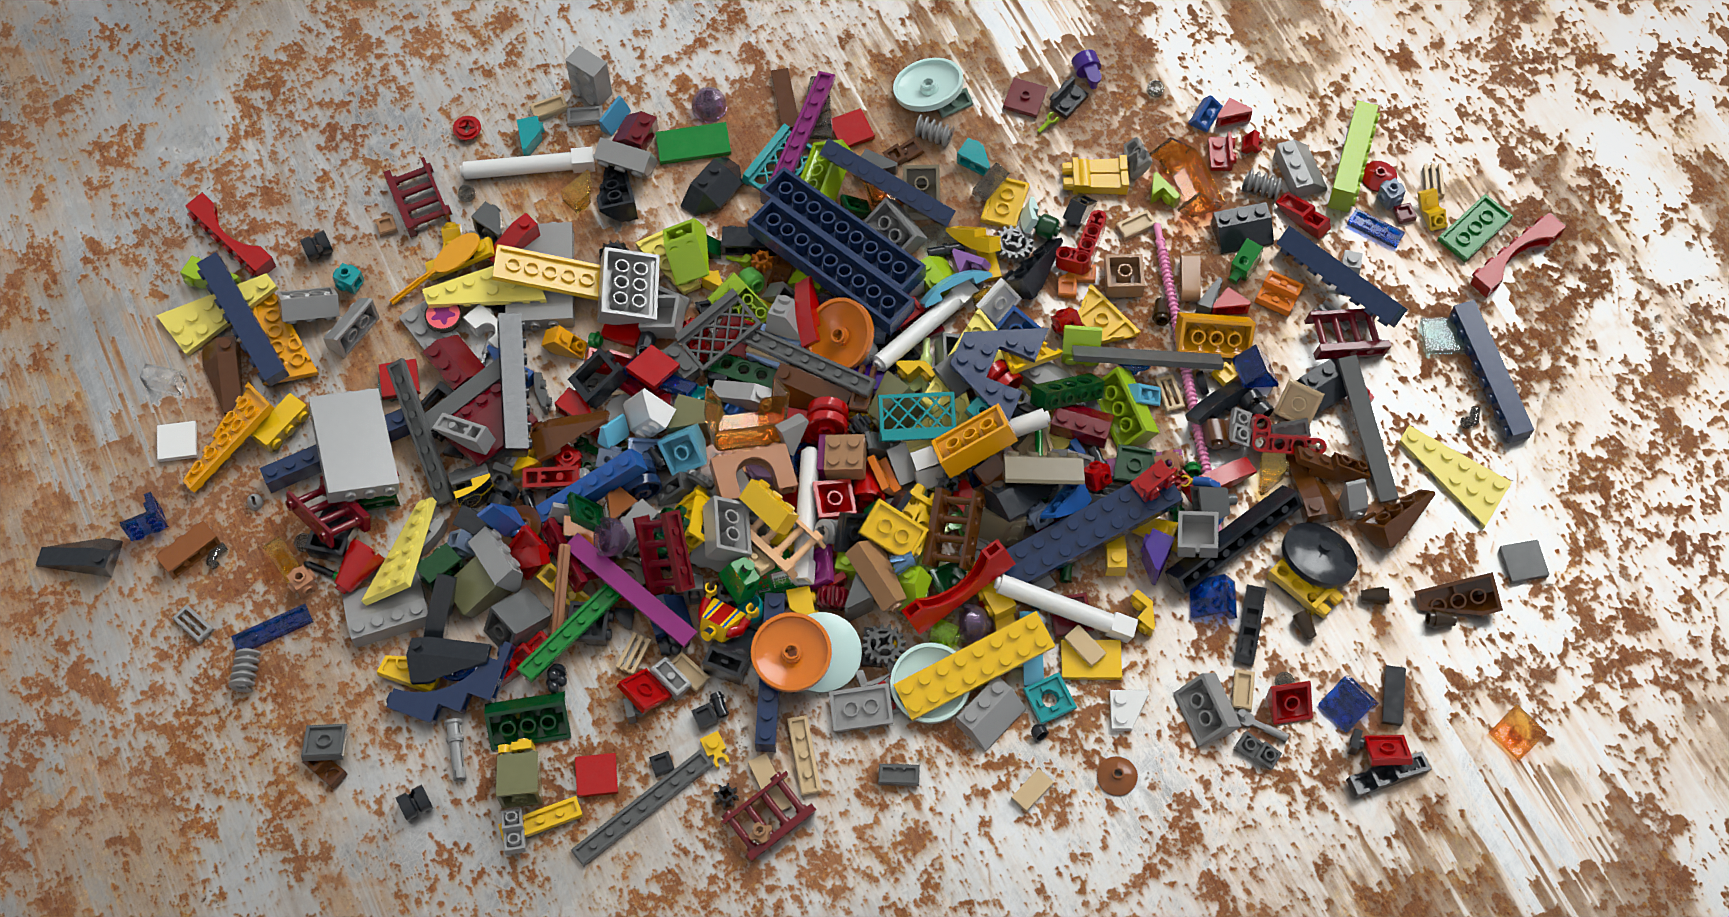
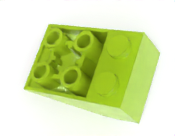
[663,218,709,286]
[706,272,770,324]

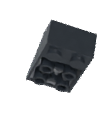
[304,506,359,563]
[702,627,757,685]

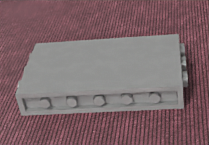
[505,222,575,331]
[309,388,399,503]

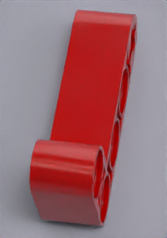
[1055,210,1106,275]
[1249,414,1327,454]

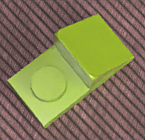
[1150,171,1181,209]

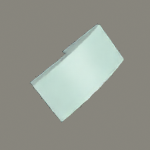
[1020,197,1039,233]

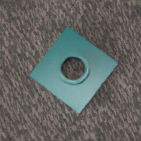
[1023,672,1077,725]

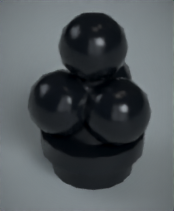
[658,635,691,656]
[546,663,567,693]

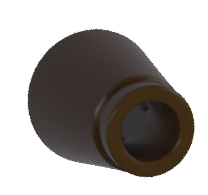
[1152,297,1171,326]
[1361,586,1390,606]
[1425,609,1457,629]
[1292,610,1317,640]

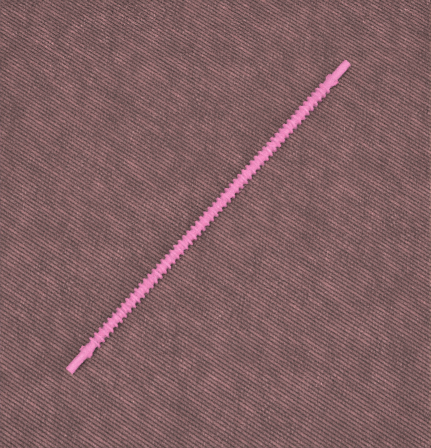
[1153,223,1222,532]

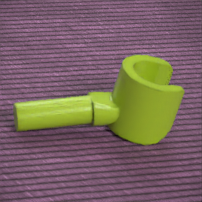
[1037,112,1059,133]
[726,254,752,268]

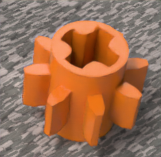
[751,250,774,273]

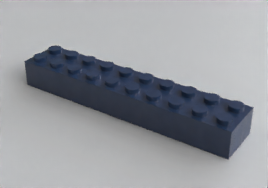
[760,167,926,295]
[747,197,915,336]
[1000,483,1183,584]

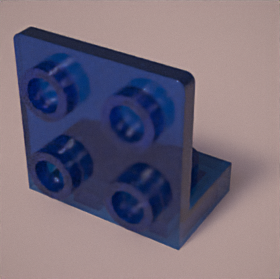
[120,492,169,541]
[1190,574,1237,620]
[1318,675,1379,732]

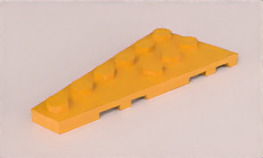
[253,293,319,386]
[183,382,275,493]

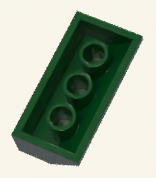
[484,691,572,750]

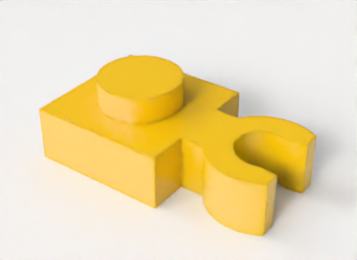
[1211,358,1245,386]
[700,731,729,769]
[498,738,536,755]

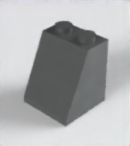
[483,587,552,648]

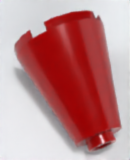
[852,461,886,513]
[334,538,385,594]

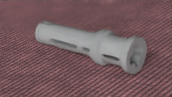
[444,718,467,781]

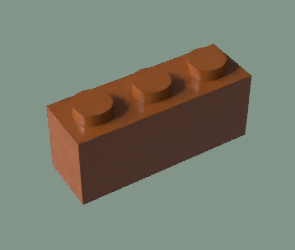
[155,520,221,580]

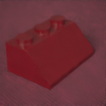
[423,335,485,391]
[1049,404,1115,449]

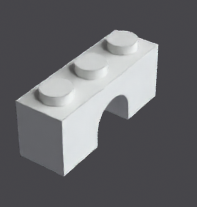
[463,304,498,349]

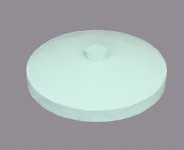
[893,58,964,112]
[806,612,862,693]
[890,643,970,724]

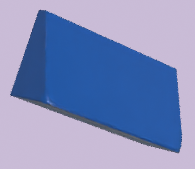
[1188,95,1223,132]

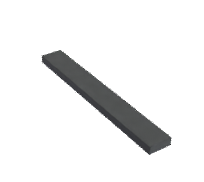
[736,323,877,398]
[1071,345,1224,370]
[1337,355,1399,504]
[386,358,455,507]
[571,749,714,867]

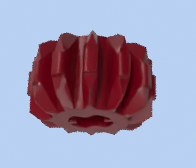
[816,585,849,611]

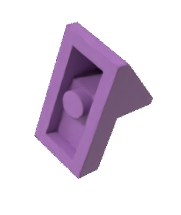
[952,249,991,272]

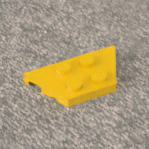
[1078,284,1140,344]
[1001,341,1063,374]

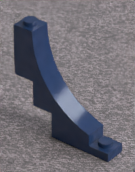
[386,641,516,725]

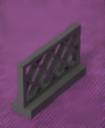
[674,288,762,372]

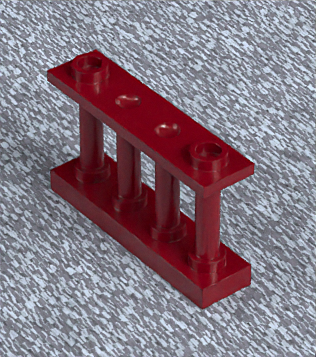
[383,157,452,238]
[1304,308,1391,360]
[285,476,371,548]
[632,510,696,595]
[541,517,614,593]
[720,771,817,863]

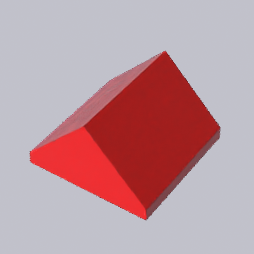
[812,479,857,520]
[1266,681,1313,725]

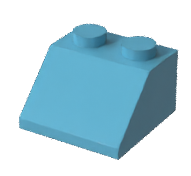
[657,423,707,476]

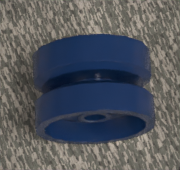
[621,459,662,502]

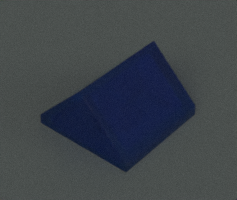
[1232,344,1279,388]

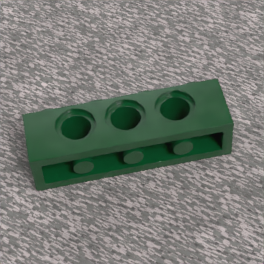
[704,351,777,398]
[1030,373,1105,411]

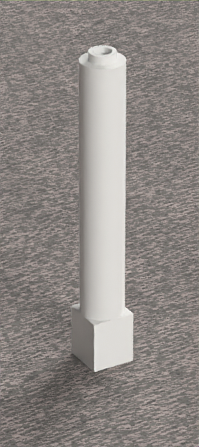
[460,147,595,180]
[872,280,979,372]
[910,408,1051,471]
[789,447,819,586]
[994,574,1138,643]

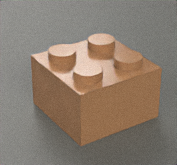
[1104,254,1145,298]
[824,434,867,480]

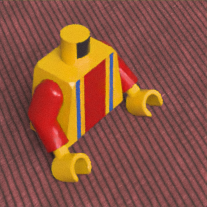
[698,582,759,642]

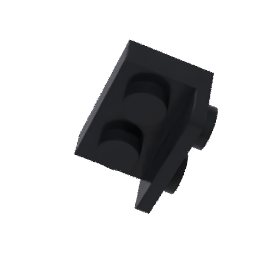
[1049,76,1089,120]

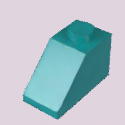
[517,116,545,156]
[957,138,990,179]

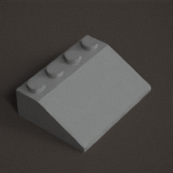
[597,247,660,325]
[342,572,429,648]

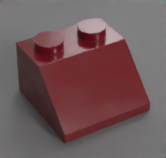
[612,111,659,151]

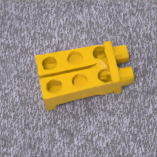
[1062,155,1129,195]
[902,483,934,559]
[675,485,710,553]
[1266,557,1344,619]

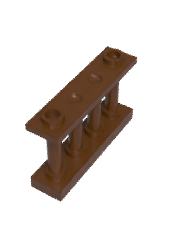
[922,487,986,572]

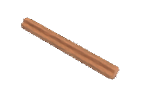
[551,543,571,635]

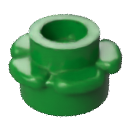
[588,331,604,349]
[1183,461,1202,478]

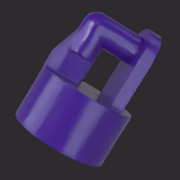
[1071,49,1102,90]

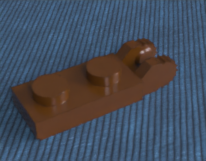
[848,364,877,414]

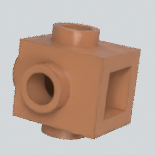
[1154,449,1185,476]
[287,565,318,599]

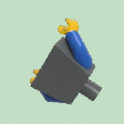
[1181,475,1238,526]

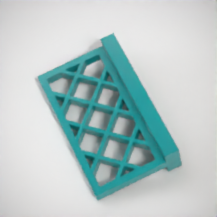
[742,123,812,191]
[877,392,956,442]

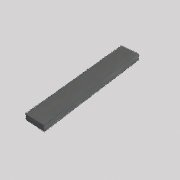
[425,357,500,433]

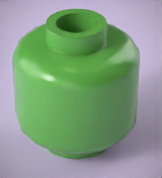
[738,267,765,293]

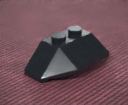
[680,156,742,216]
[1297,359,1347,412]

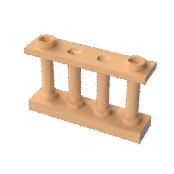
[750,499,826,580]

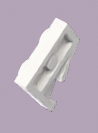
[1110,690,1149,731]

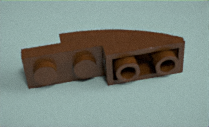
[1294,446,1371,481]

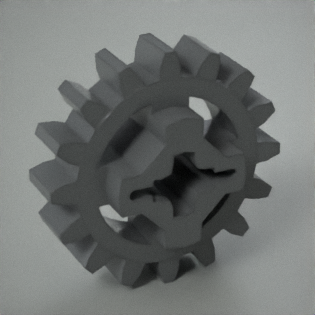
[995,225,1033,263]
[862,623,906,667]

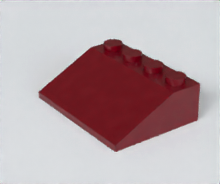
[444,381,538,467]

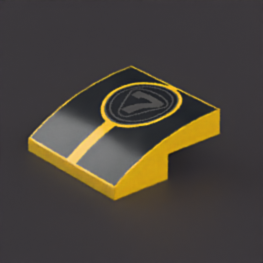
[454,473,494,508]

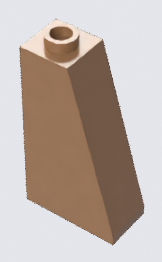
[845,540,907,612]

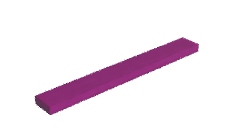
[770,71,836,179]
[567,532,697,648]

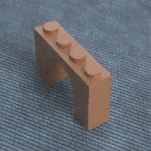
[709,442,798,501]

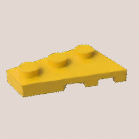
[377,655,441,692]

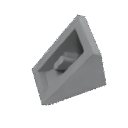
[775,413,809,456]

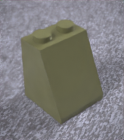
[868,371,924,429]
[667,394,726,440]
[454,556,513,618]
[496,750,543,809]

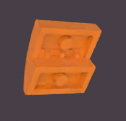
[1254,270,1304,317]
[867,455,904,496]

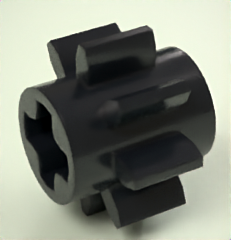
[848,413,872,434]
[935,472,960,496]
[713,783,739,810]

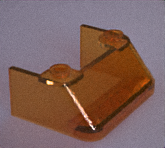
[1149,137,1225,218]
[704,379,790,451]

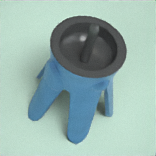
[889,551,920,576]

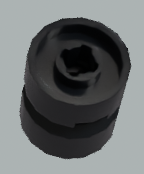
[300,230,334,262]
[1238,388,1274,424]
[485,479,520,507]
[395,784,433,821]

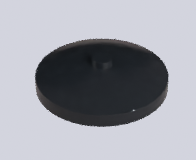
[1281,522,1358,589]

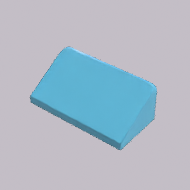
[1128,383,1161,406]
[597,414,630,449]

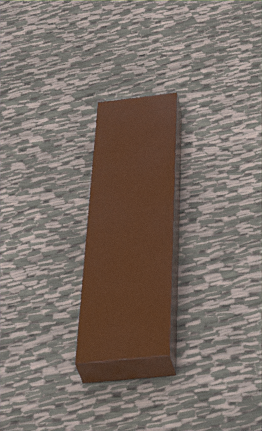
[771,68,798,131]

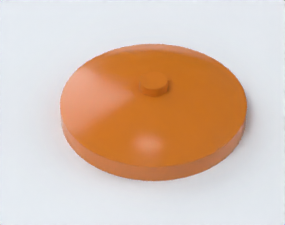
[806,298,874,370]
[751,612,832,692]

